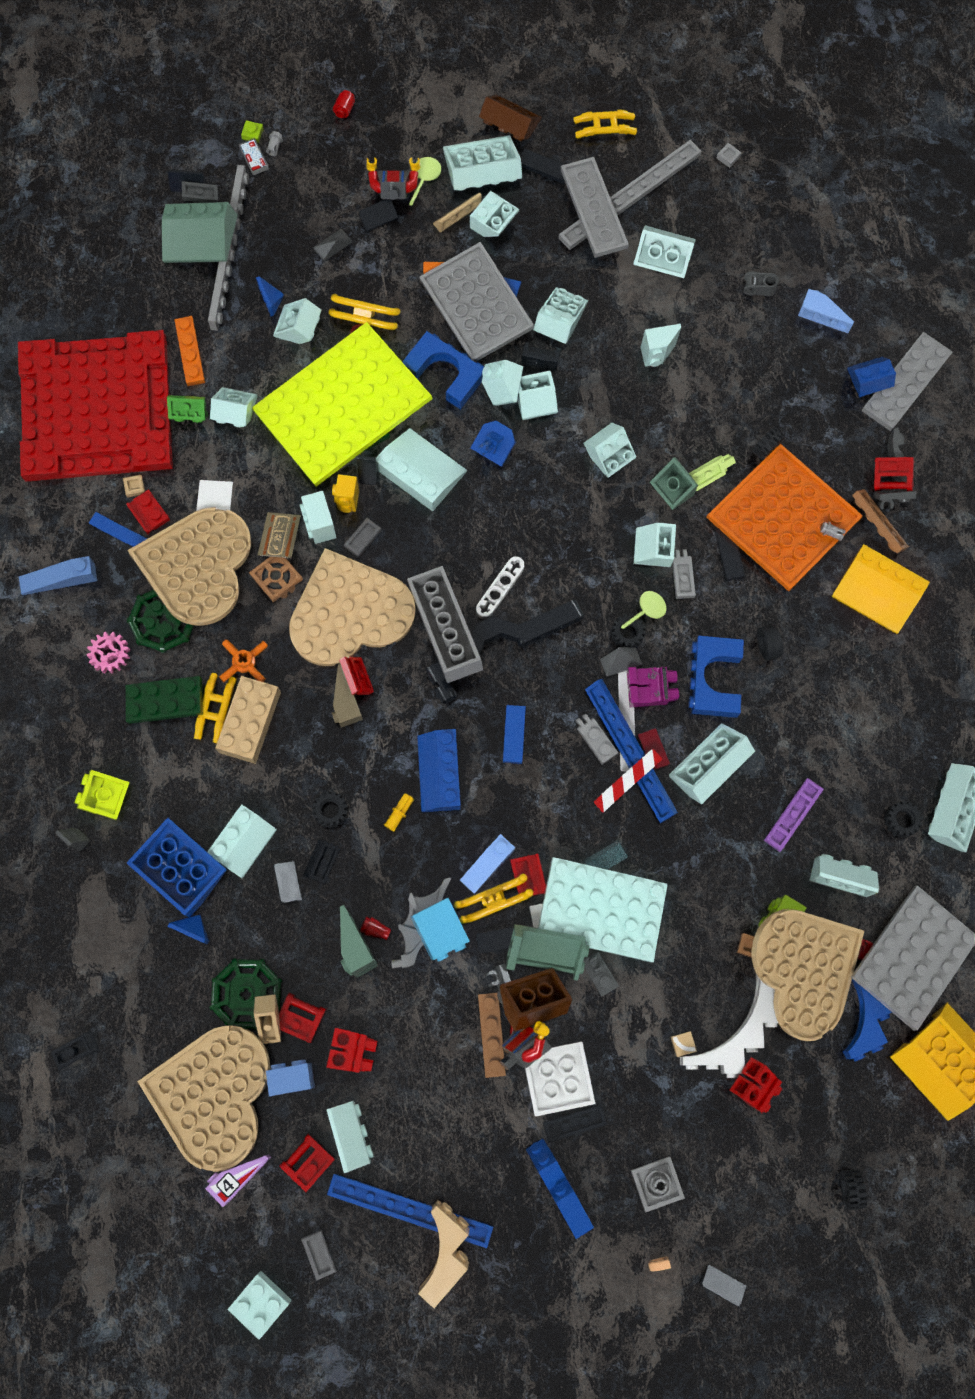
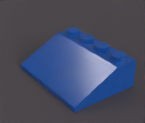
[127,818,227,917]

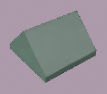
[650,457,698,510]

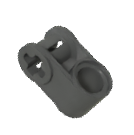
[743,271,779,296]

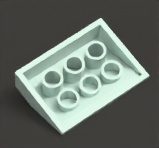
[443,135,522,190]
[376,428,467,511]

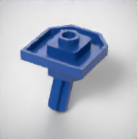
[471,421,516,467]

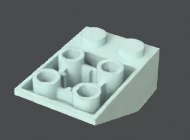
[533,287,588,344]

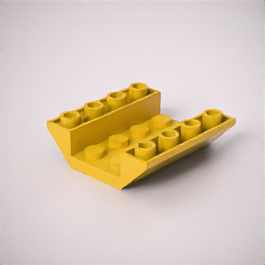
[890,1003,975,1121]

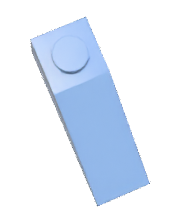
[798,289,854,333]
[460,834,515,894]

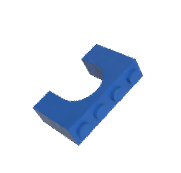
[402,331,484,410]
[689,636,744,718]

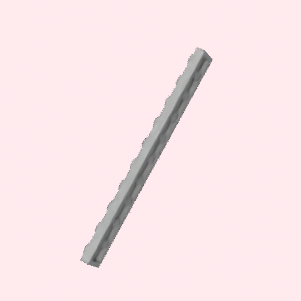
[559,140,702,250]
[208,165,249,331]

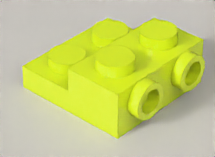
[74,770,129,820]

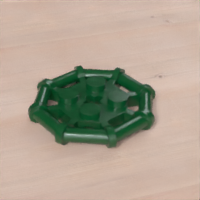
[127,589,194,653]
[209,958,283,1031]

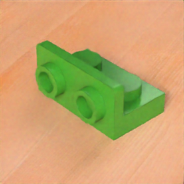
[167,395,208,423]

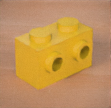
[332,474,359,513]

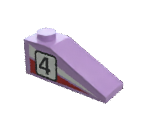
[205,1154,271,1207]

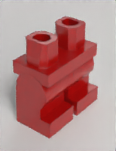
[326,1028,377,1073]
[730,1057,782,1113]

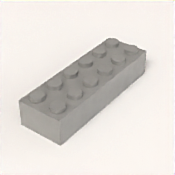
[407,566,483,683]

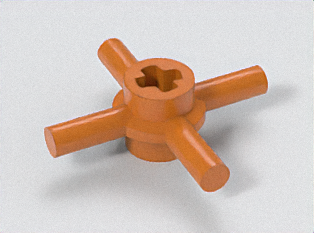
[219,639,268,682]

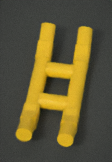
[574,110,637,139]
[194,673,237,743]

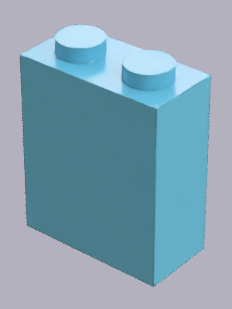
[410,898,469,962]

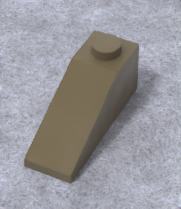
[332,664,363,728]

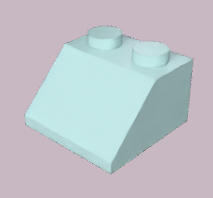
[273,298,321,344]
[641,324,681,367]
[482,360,523,406]
[210,387,257,427]

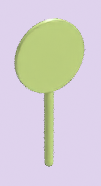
[409,157,441,206]
[621,591,666,629]

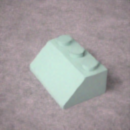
[633,226,695,278]
[208,804,277,878]
[810,854,879,897]
[327,1101,374,1173]

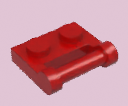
[874,457,914,491]
[279,993,326,1043]
[279,1133,335,1192]

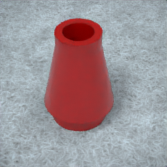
[360,917,391,940]

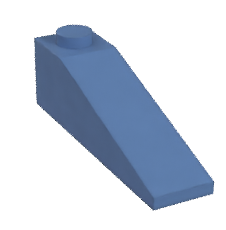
[19,556,97,595]

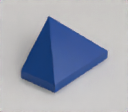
[256,277,284,316]
[167,915,209,944]

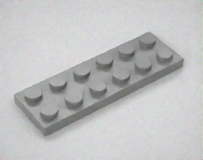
[561,157,629,258]
[862,332,952,431]

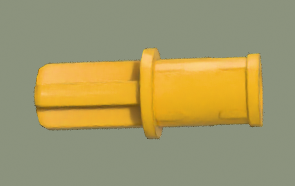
[384,794,414,832]

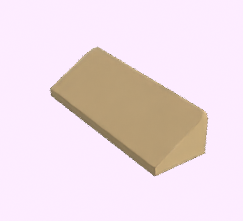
[433,193,482,232]

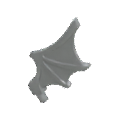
[391,878,451,968]

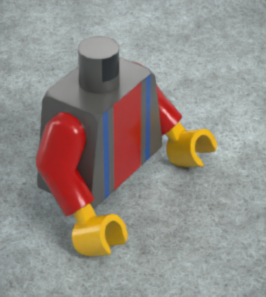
[366,157,421,200]
[500,1021,551,1070]

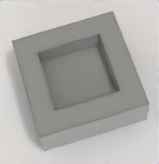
[716,143,741,168]

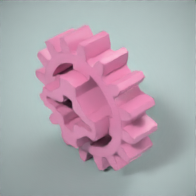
[87,632,130,674]

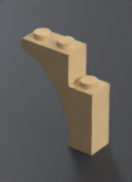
[418,1200,470,1308]

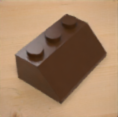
[479,95,542,141]
[500,968,572,1031]

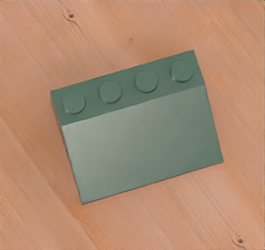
[162,202,238,263]
[340,905,378,978]

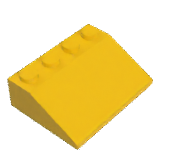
[831,544,930,634]

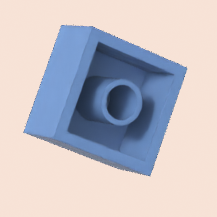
[266,1060,315,1096]

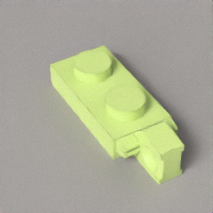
[689,454,736,491]

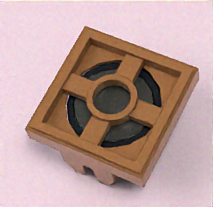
[249,556,303,602]

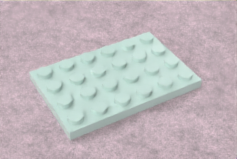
[538,857,667,963]

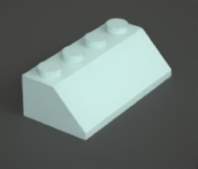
[669,723,755,804]
[928,763,975,852]

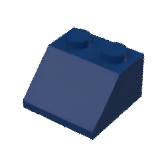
[847,357,896,397]

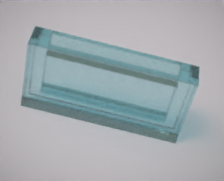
[584,840,628,870]

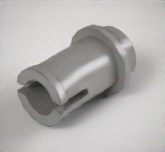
[266,131,283,156]
[820,522,846,541]

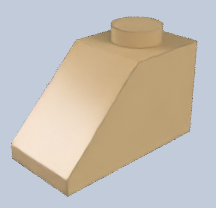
[254,995,281,1044]

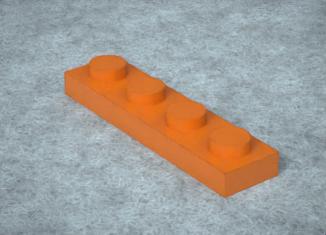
[174,316,205,386]

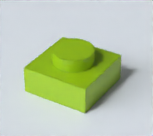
[241,121,263,143]

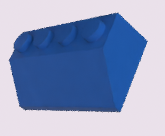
[417,729,460,812]

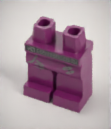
[626,667,679,708]

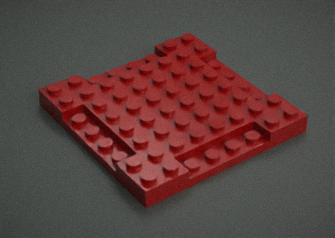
[18,330,173,482]

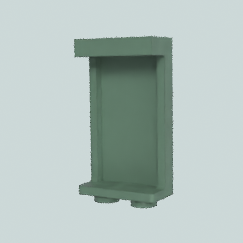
[506,924,589,981]

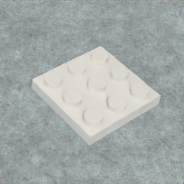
[525,1042,595,1116]

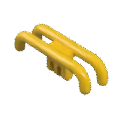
[329,294,400,330]
[454,874,533,924]

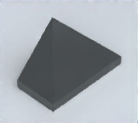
[313,229,352,262]
[600,647,642,677]

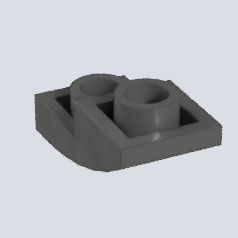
[888,428,905,457]

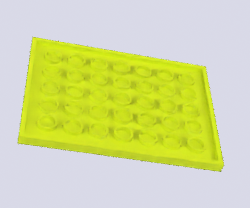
[252,322,432,487]

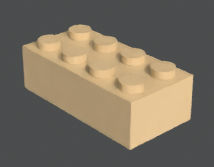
[215,676,281,764]

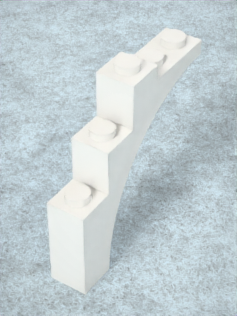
[680,974,778,1078]

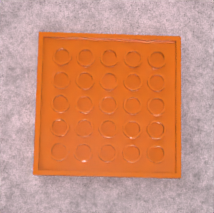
[706,444,863,591]

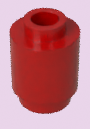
[333,90,355,118]

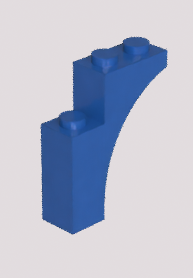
[843,979,892,1061]
[525,1139,594,1239]

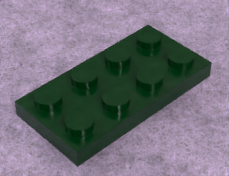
[126,676,203,724]

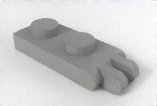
[672,549,696,599]
[576,714,618,765]

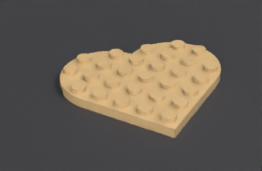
[128,507,251,625]
[289,548,415,666]
[751,909,864,1041]
[137,1025,270,1172]

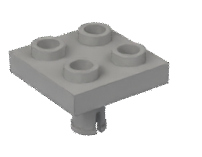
[631,1156,685,1212]

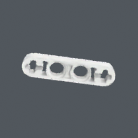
[476,557,524,619]

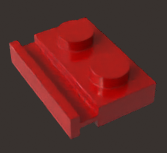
[126,489,170,535]
[339,657,374,695]
[510,853,546,896]

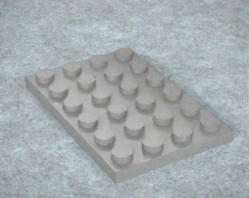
[419,242,534,362]
[851,886,975,1031]

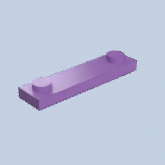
[764,778,824,852]

